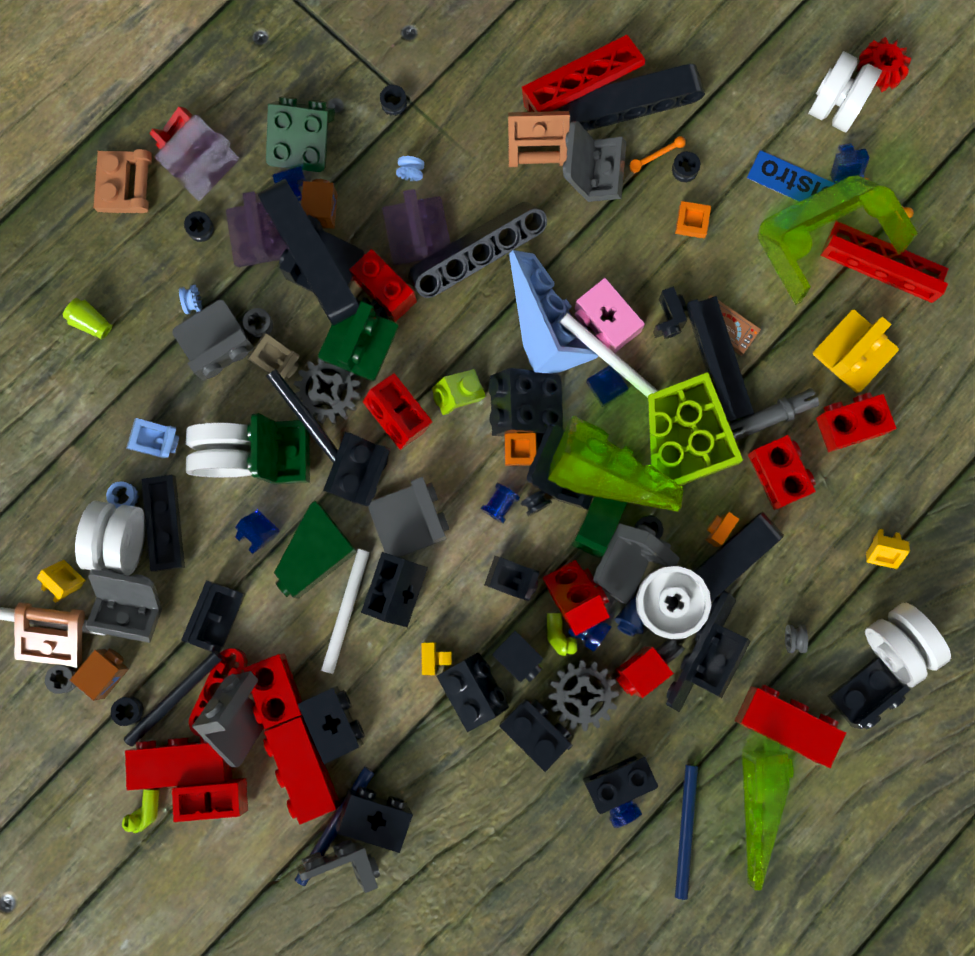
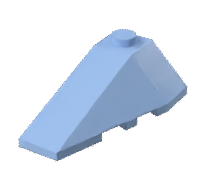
[509,250,598,374]

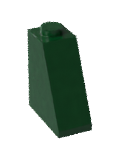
[571,473,633,558]
[274,501,357,599]

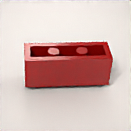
[735,684,846,769]
[263,716,341,825]
[125,736,232,791]

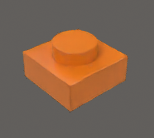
[675,201,711,239]
[505,433,536,466]
[706,512,739,547]

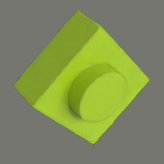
[432,369,486,415]

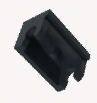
[181,580,245,653]

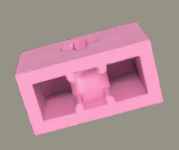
[575,278,645,353]

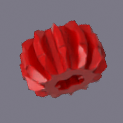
[856,37,911,93]

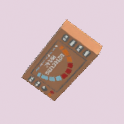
[709,295,761,356]

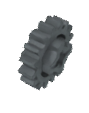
[294,359,361,424]
[548,660,619,731]

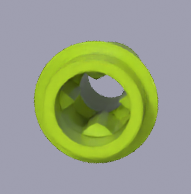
[63,298,112,340]

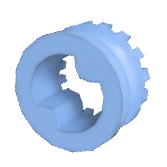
[396,156,425,181]
[179,285,202,314]
[106,481,139,508]

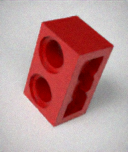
[349,249,417,322]
[363,373,433,450]
[816,392,897,453]
[748,435,816,510]
[543,560,610,636]
[615,646,674,698]
[243,653,303,729]
[172,778,248,822]

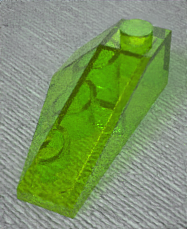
[548,415,683,512]
[742,750,794,890]

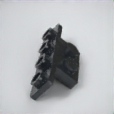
[666,590,751,712]

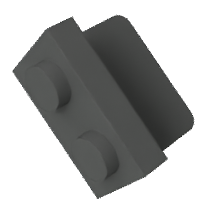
[563,121,627,202]
[173,300,254,381]
[368,477,449,558]
[594,523,680,604]
[86,568,162,643]
[192,671,264,767]
[297,839,380,893]

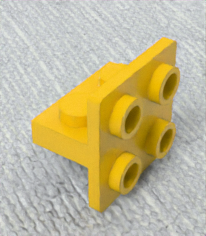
[813,310,899,393]

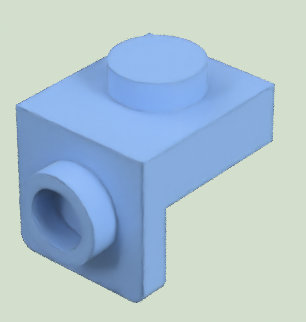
[126,418,179,458]

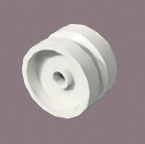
[808,51,882,133]
[186,423,252,478]
[75,501,146,576]
[636,566,711,639]
[865,603,951,687]

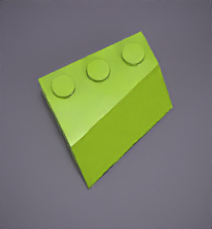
[648,372,743,495]

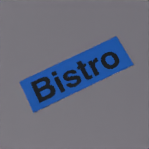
[747,150,850,218]

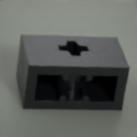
[361,552,428,628]
[492,631,544,683]
[298,686,365,764]
[335,787,413,853]

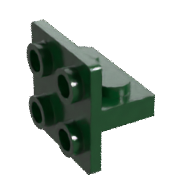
[318,301,399,381]

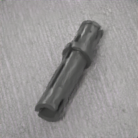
[729,388,819,442]

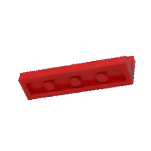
[521,35,645,112]
[820,221,949,303]

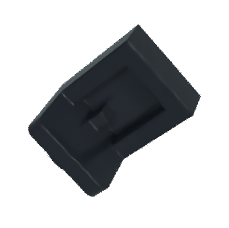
[653,286,687,339]
[484,556,539,601]

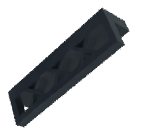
[686,296,754,422]

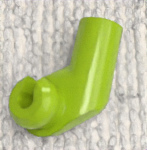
[547,613,577,656]
[122,788,160,833]

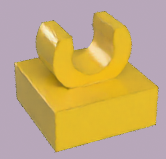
[866,529,910,569]
[37,560,86,603]
[421,642,452,675]

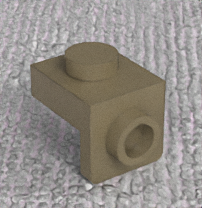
[247,333,300,379]

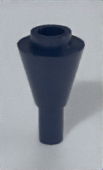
[614,596,645,637]

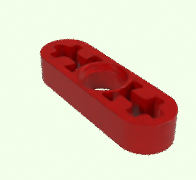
[188,648,248,737]

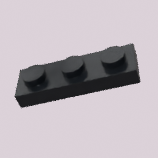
[141,474,185,572]

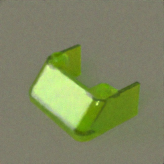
[757,176,918,305]

